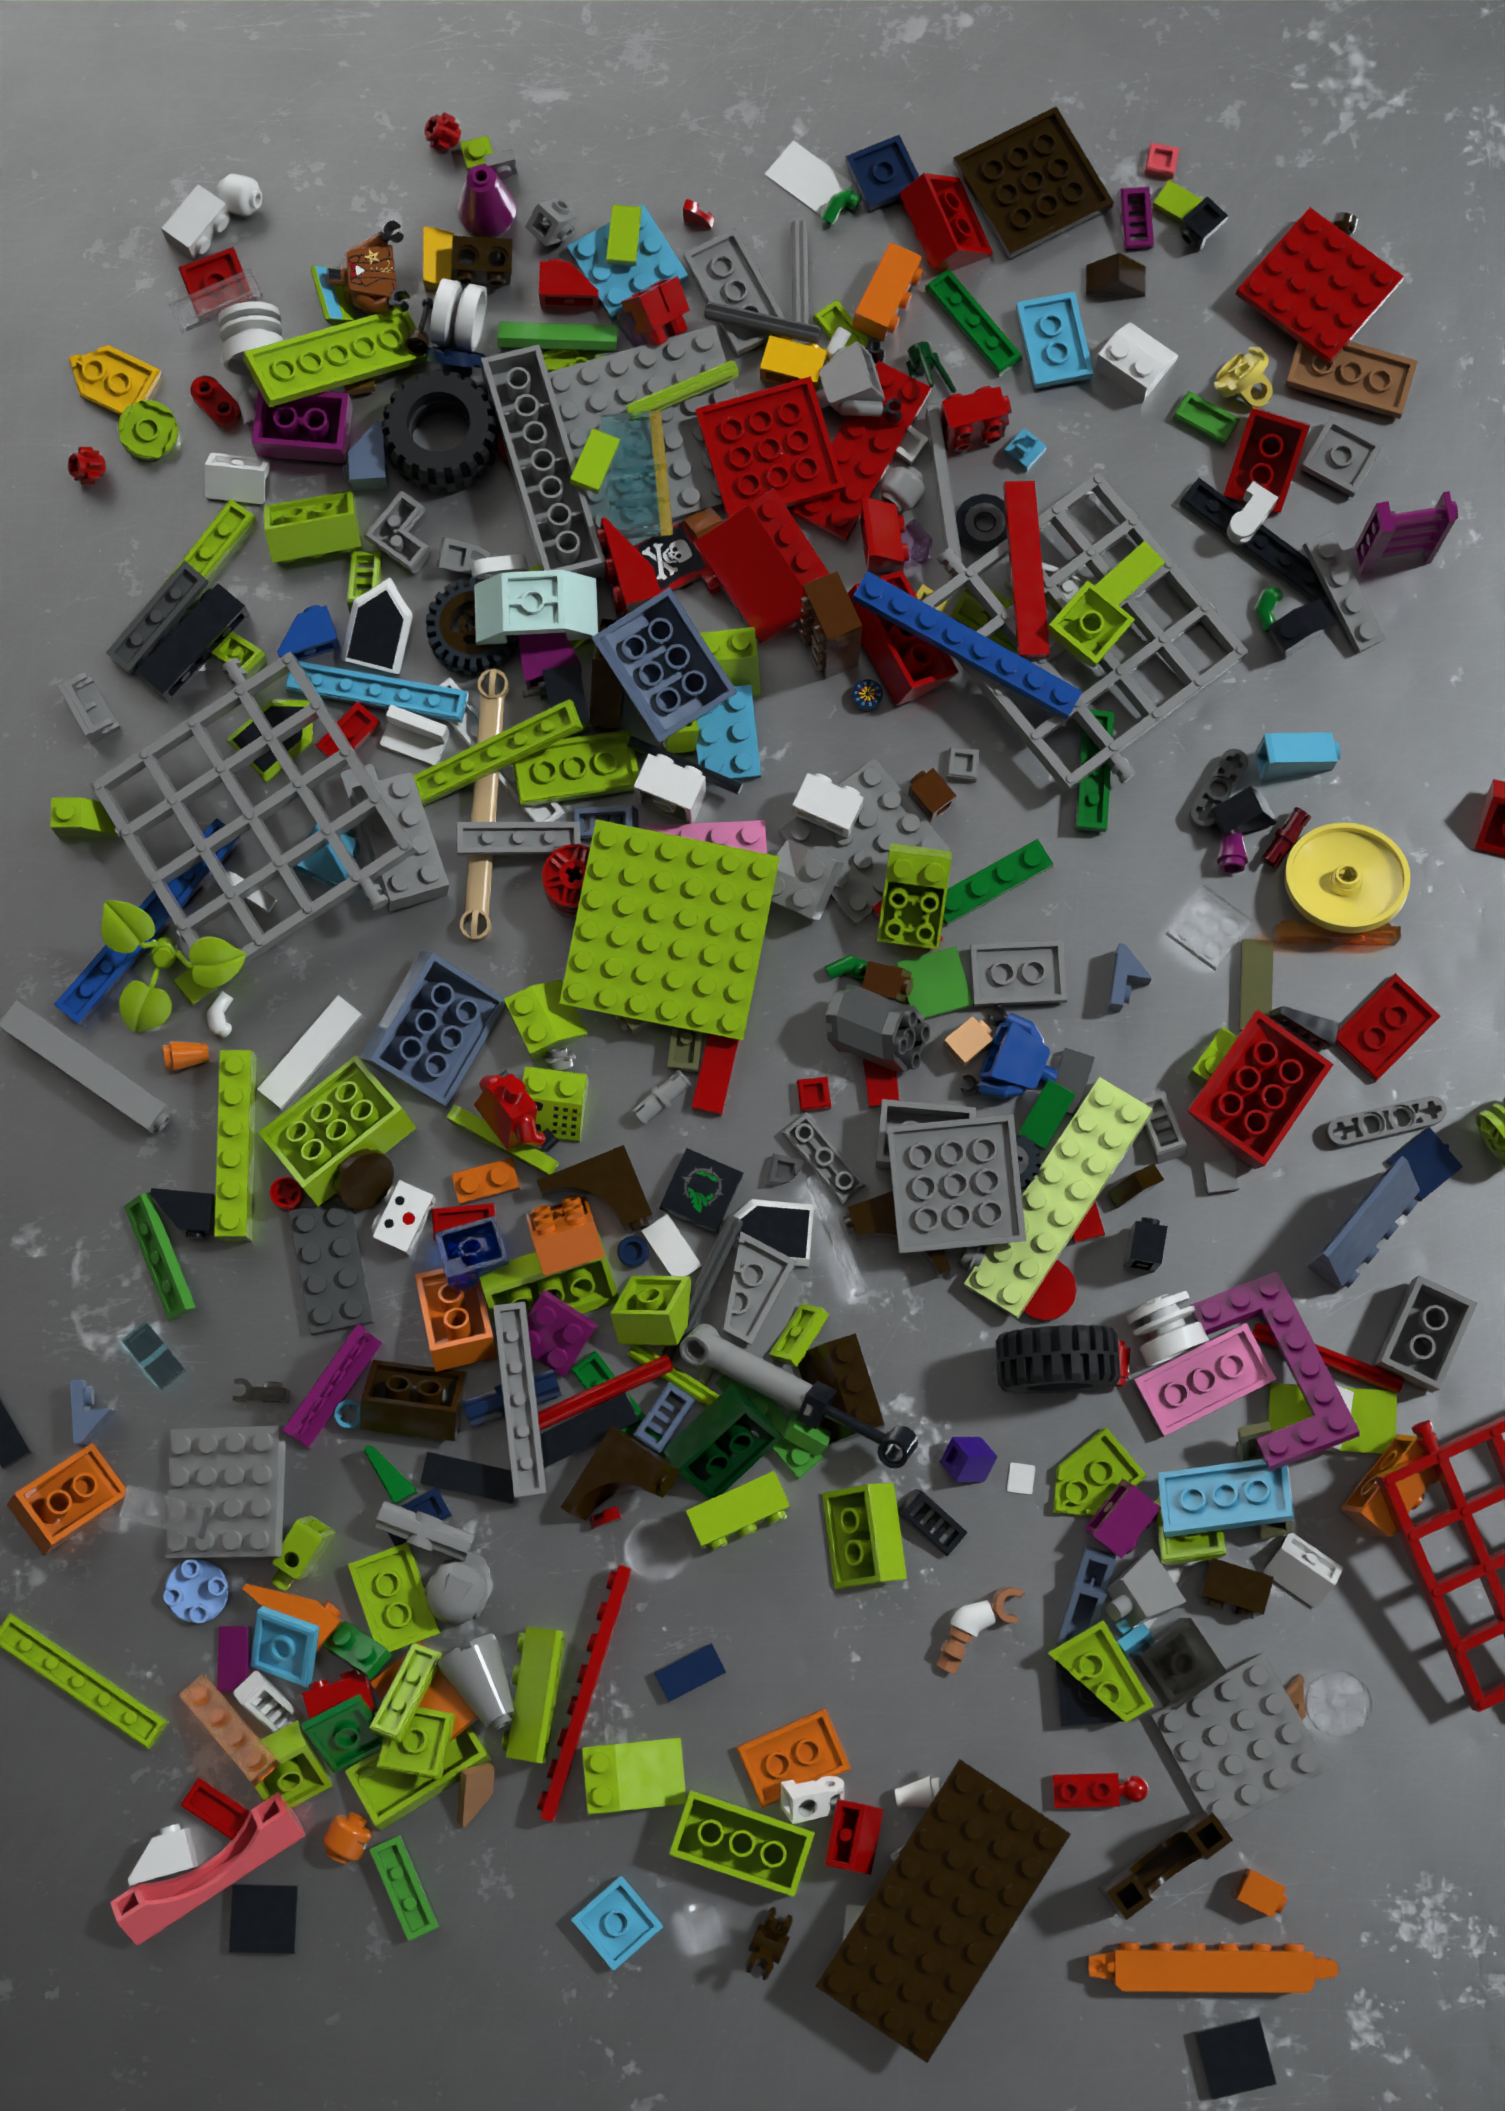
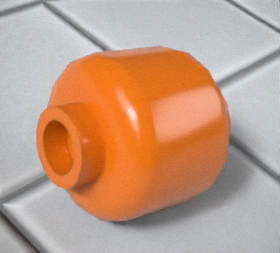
[323,1812,372,1864]

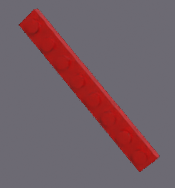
[537,1565,632,1822]

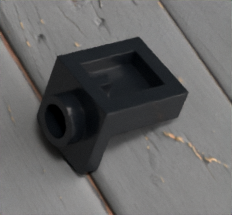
[1179,196,1228,251]

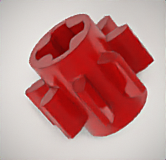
[424,112,461,152]
[68,447,106,485]

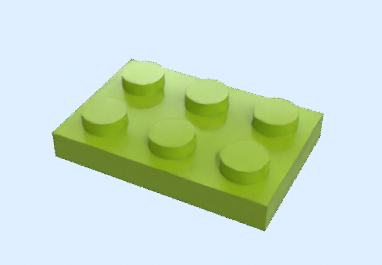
[348,1542,441,1653]

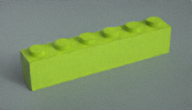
[215,1050,257,1242]

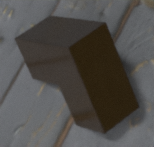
[1107,1164,1164,1208]

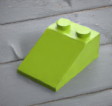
[582,1738,687,1814]

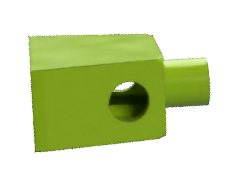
[271,1515,337,1591]

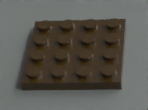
[953,106,1114,259]

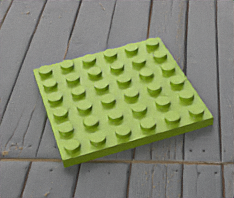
[559,819,780,1040]

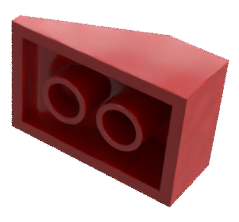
[1223,407,1311,513]

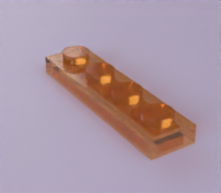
[1272,920,1401,946]
[179,1673,280,1786]

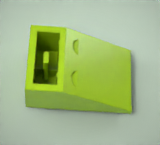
[877,843,952,950]

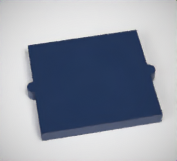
[1387,1127,1463,1201]

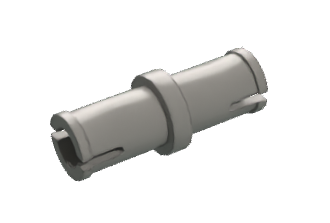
[632,1069,692,1125]

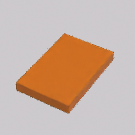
[370,1641,479,1742]
[736,1708,851,1808]

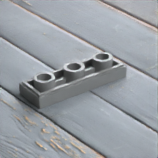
[782,1112,866,1205]

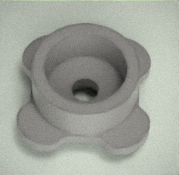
[543,1047,575,1071]
[959,1245,985,1272]

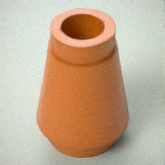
[163,1041,209,1072]

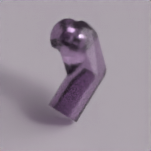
[905,519,933,563]

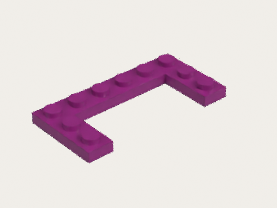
[1190,1271,1360,1471]

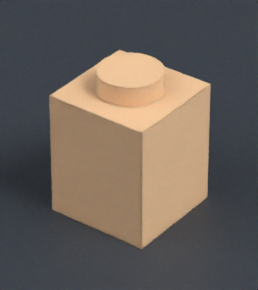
[943,1016,993,1069]

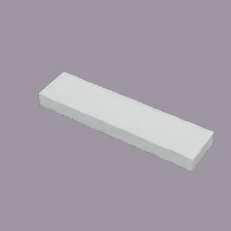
[257,995,363,1110]

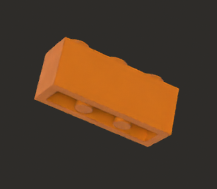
[851,242,924,342]

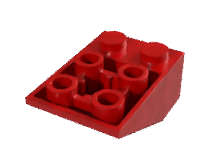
[596,517,661,617]

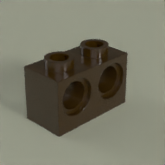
[451,235,512,287]

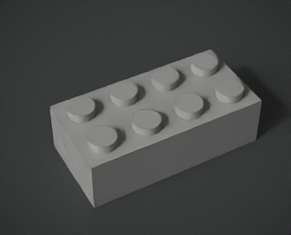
[351,772,450,912]

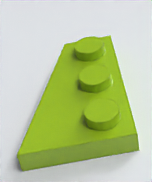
[1048,1620,1155,1723]

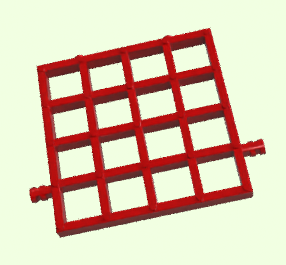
[1375,1415,1505,1712]

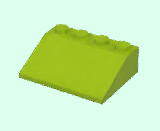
[258,1055,416,1207]

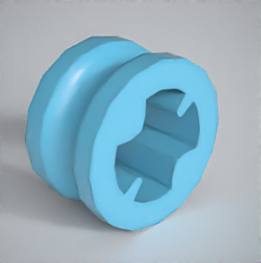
[334,1400,361,1430]

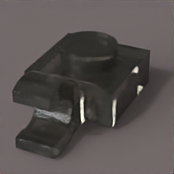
[233,1378,291,1404]

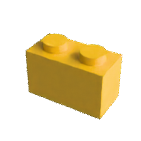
[760,335,827,392]

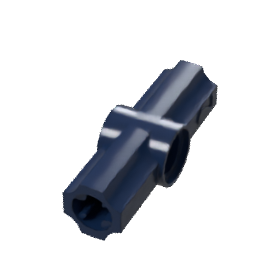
[462,1369,562,1428]

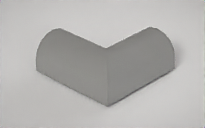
[364,490,430,574]

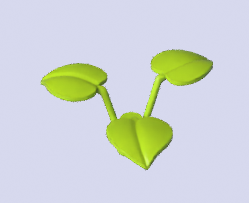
[101,900,246,1033]

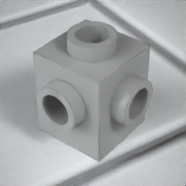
[525,198,578,246]

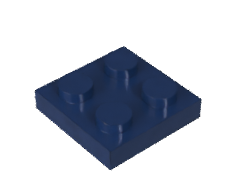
[845,135,919,211]

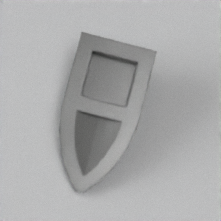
[436,537,494,574]

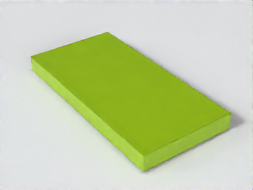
[512,729,639,807]
[1267,1383,1397,1455]

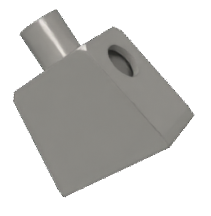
[1106,1549,1186,1627]

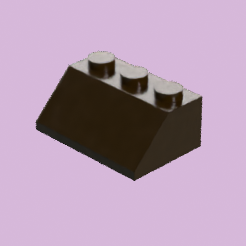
[798,1333,885,1445]
[360,1360,467,1441]

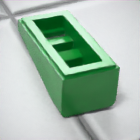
[363,1445,418,1505]

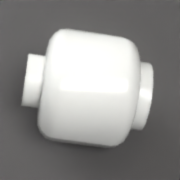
[216,174,263,216]

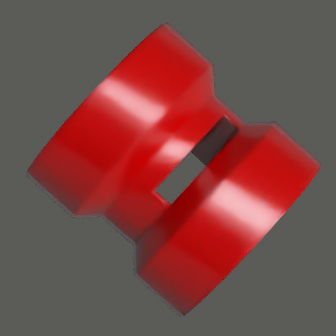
[269,1177,305,1212]

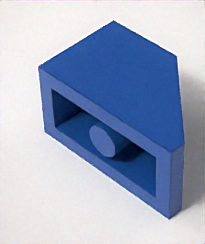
[277,605,341,661]

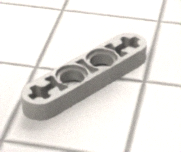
[1325,1096,1447,1147]

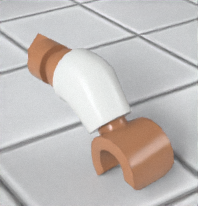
[936,1586,1025,1675]

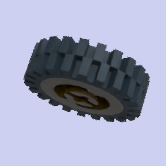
[426,578,519,676]

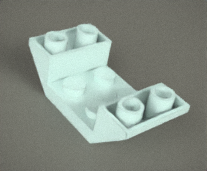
[474,570,598,645]

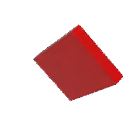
[1335,973,1441,1082]

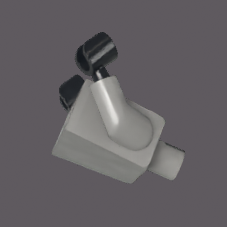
[816,340,902,423]

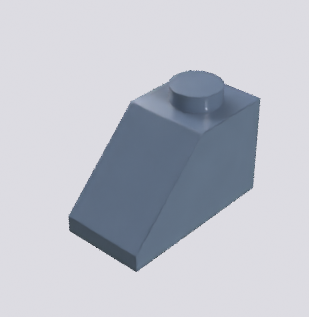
[343,421,389,491]

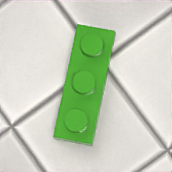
[369,1835,439,1941]

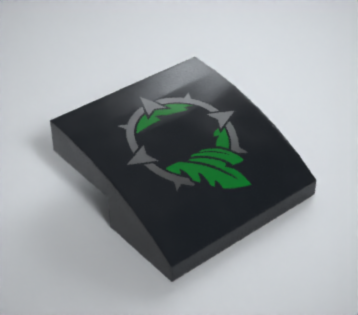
[659,1148,744,1234]

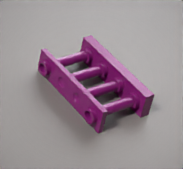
[1354,491,1458,575]

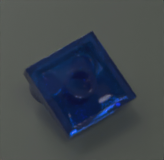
[434,1216,509,1291]

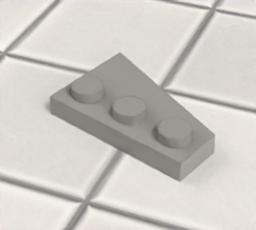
[723,1232,796,1346]

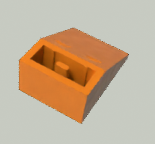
[526,1195,605,1276]

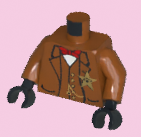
[326,220,410,315]

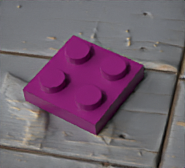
[527,1290,598,1378]

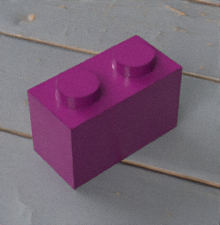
[1084,1479,1161,1559]

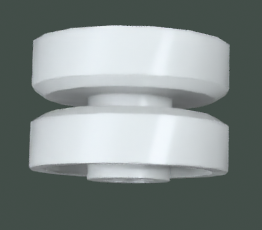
[430,278,487,352]

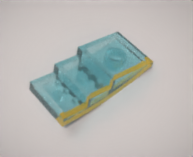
[601,410,673,539]

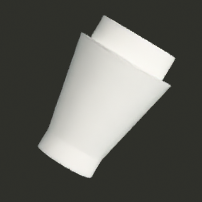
[895,1775,942,1808]

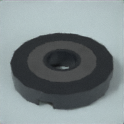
[956,494,1007,554]

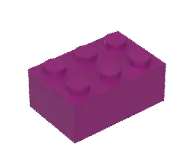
[252,389,353,463]

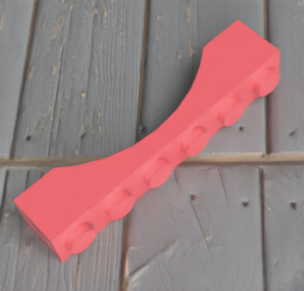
[110,1792,306,1946]

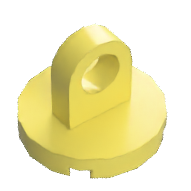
[1214,347,1273,407]

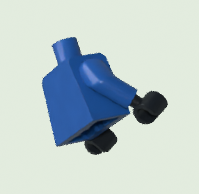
[960,1004,1058,1098]

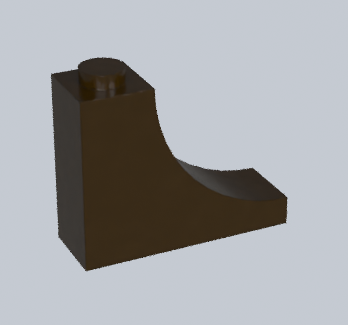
[590,619,624,729]
[536,1145,653,1232]
[843,1191,951,1278]
[560,1426,680,1521]

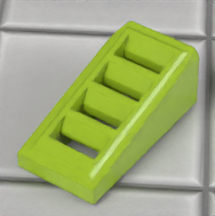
[347,551,382,614]

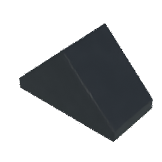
[1211,786,1277,837]

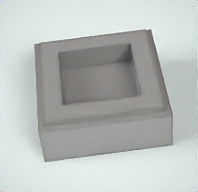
[946,747,980,782]
[1202,1158,1239,1194]

